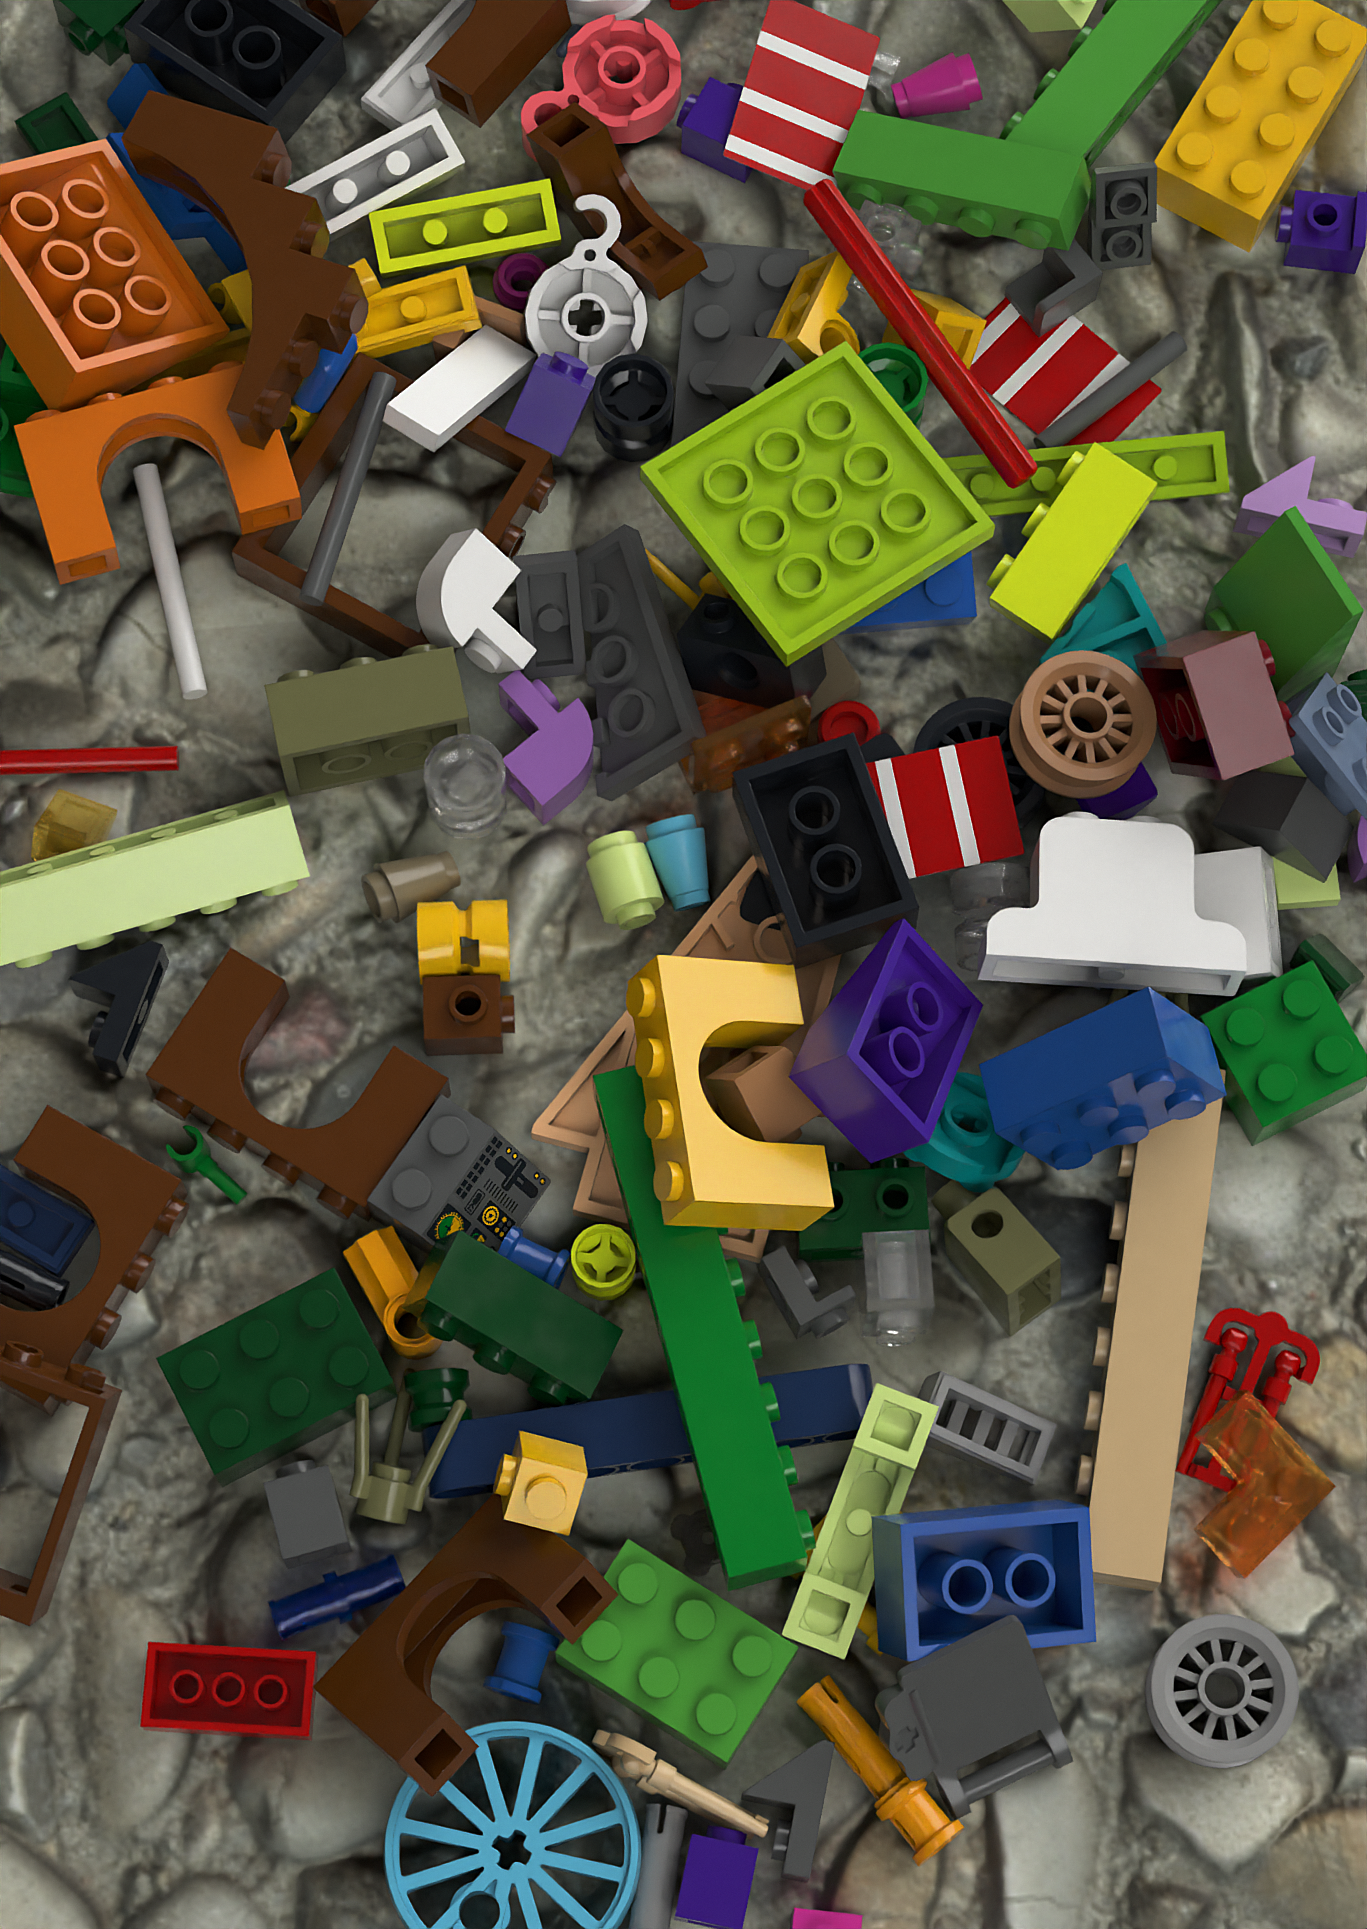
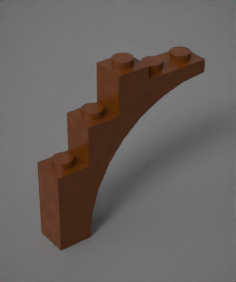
[121,90,369,450]

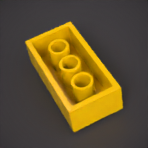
[1154,0,1367,253]

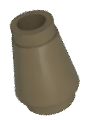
[361,851,461,923]

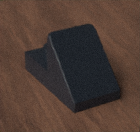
[68,940,169,1078]

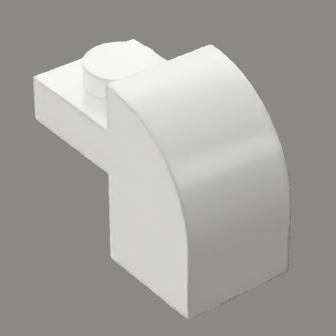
[416,528,537,674]

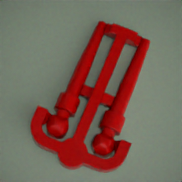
[1175,1308,1320,1498]

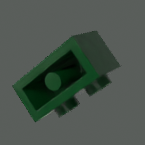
[795,1158,931,1263]

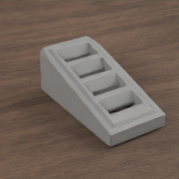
[917,1371,1057,1486]

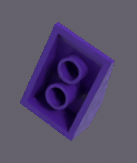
[788,918,983,1163]

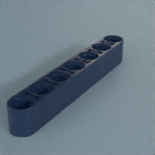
[421,1364,874,1499]

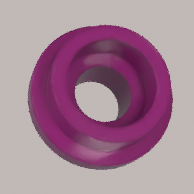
[493,253,549,313]

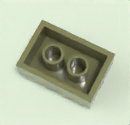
[264,644,473,797]

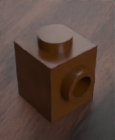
[423,975,515,1056]

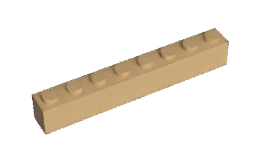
[1075,1069,1226,1592]

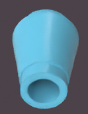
[644,814,711,912]

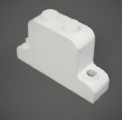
[978,812,1247,996]

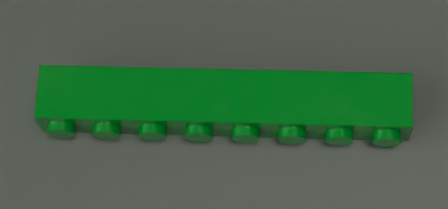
[593,1065,816,1591]

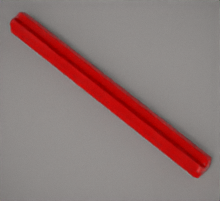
[803,179,1038,489]

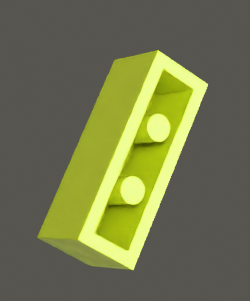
[369,178,561,279]
[986,442,1158,646]

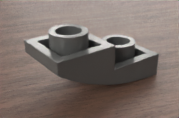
[1087,162,1157,270]

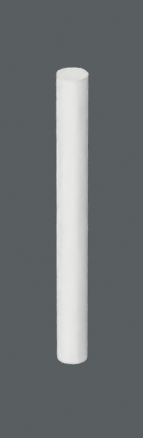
[133,463,208,700]

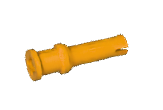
[796,1675,965,1866]

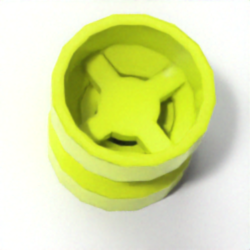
[571,1224,636,1301]

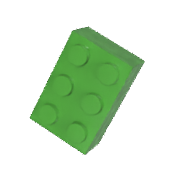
[555,1539,799,1770]

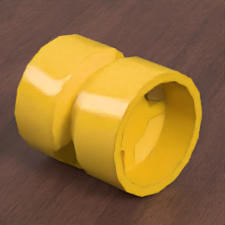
[417,899,510,985]

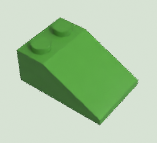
[1204,506,1364,702]

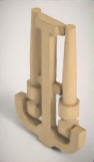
[591,1730,769,1840]

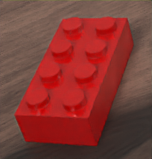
[140,1642,319,1741]

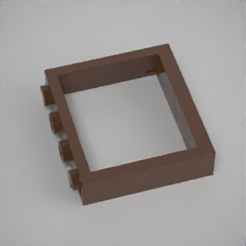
[231,352,557,658]
[0,1341,122,1626]

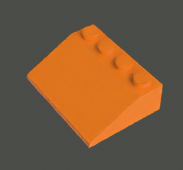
[0,138,230,413]

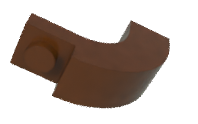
[526,102,708,301]

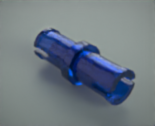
[267,1553,406,1642]

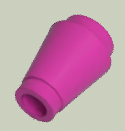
[890,52,983,119]

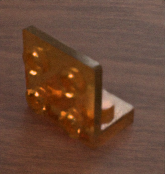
[678,695,812,795]

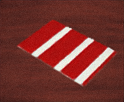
[723,0,880,191]
[969,297,1162,446]
[866,736,1024,879]

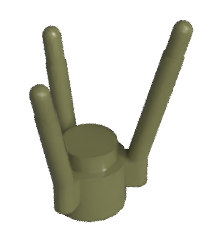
[349,1368,466,1524]

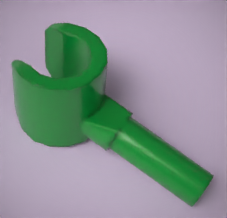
[166,1125,248,1205]

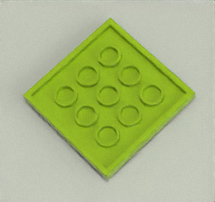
[640,341,995,667]

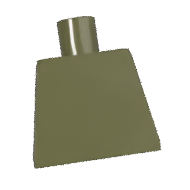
[931,1180,1061,1337]

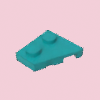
[1037,563,1167,719]

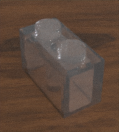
[856,1229,934,1346]

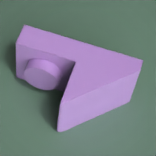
[1233,456,1367,558]

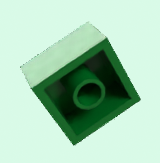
[1198,960,1367,1146]

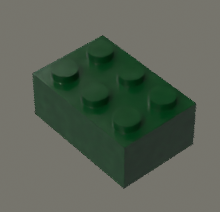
[156,1267,398,1488]

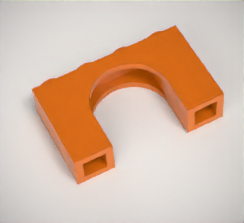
[14,360,302,585]

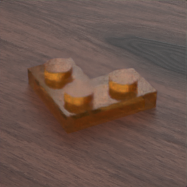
[1193,1390,1336,1579]

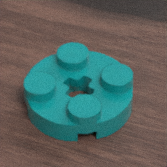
[903,1072,1026,1193]

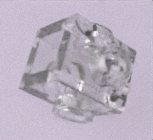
[834,199,926,295]

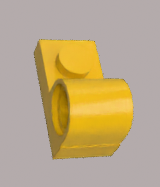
[767,250,860,365]

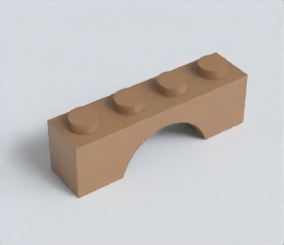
[704,948,936,1144]

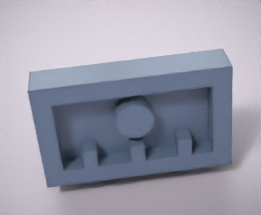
[1285,672,1367,820]

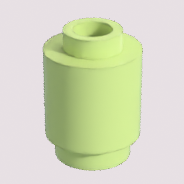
[586,831,664,930]

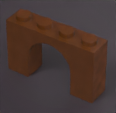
[298,0,572,128]
[145,948,451,1222]
[0,1105,189,1417]
[313,1493,618,1797]

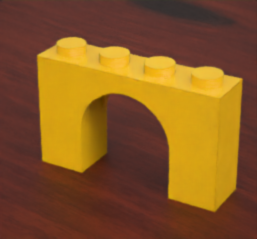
[626,955,834,1231]

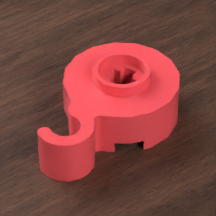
[521,14,681,162]

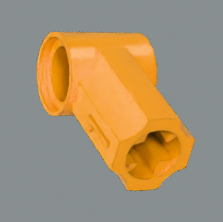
[343,1225,443,1360]

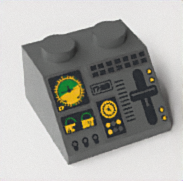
[367,1094,551,1255]

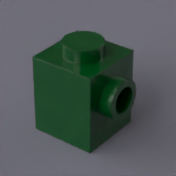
[53,0,146,66]

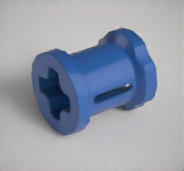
[497,1225,571,1290]
[483,1621,560,1705]

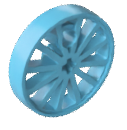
[383,1721,642,1929]

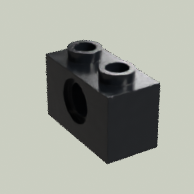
[677,593,827,716]

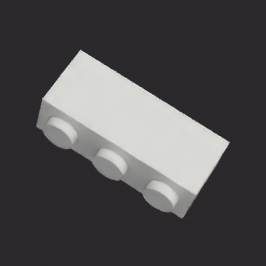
[285,108,465,243]

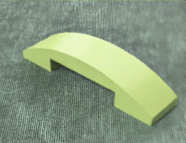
[781,1383,939,1660]

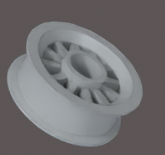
[1145,1614,1299,1768]

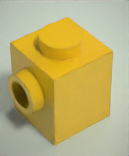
[493,1430,588,1536]

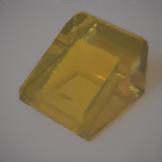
[31,789,117,862]

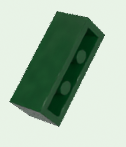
[402,1230,624,1407]

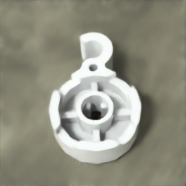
[523,194,648,377]

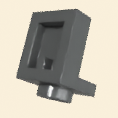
[758,1246,857,1339]

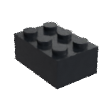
[123,0,347,145]
[732,732,919,969]

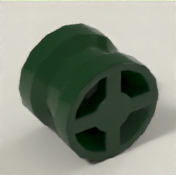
[404,1368,473,1433]

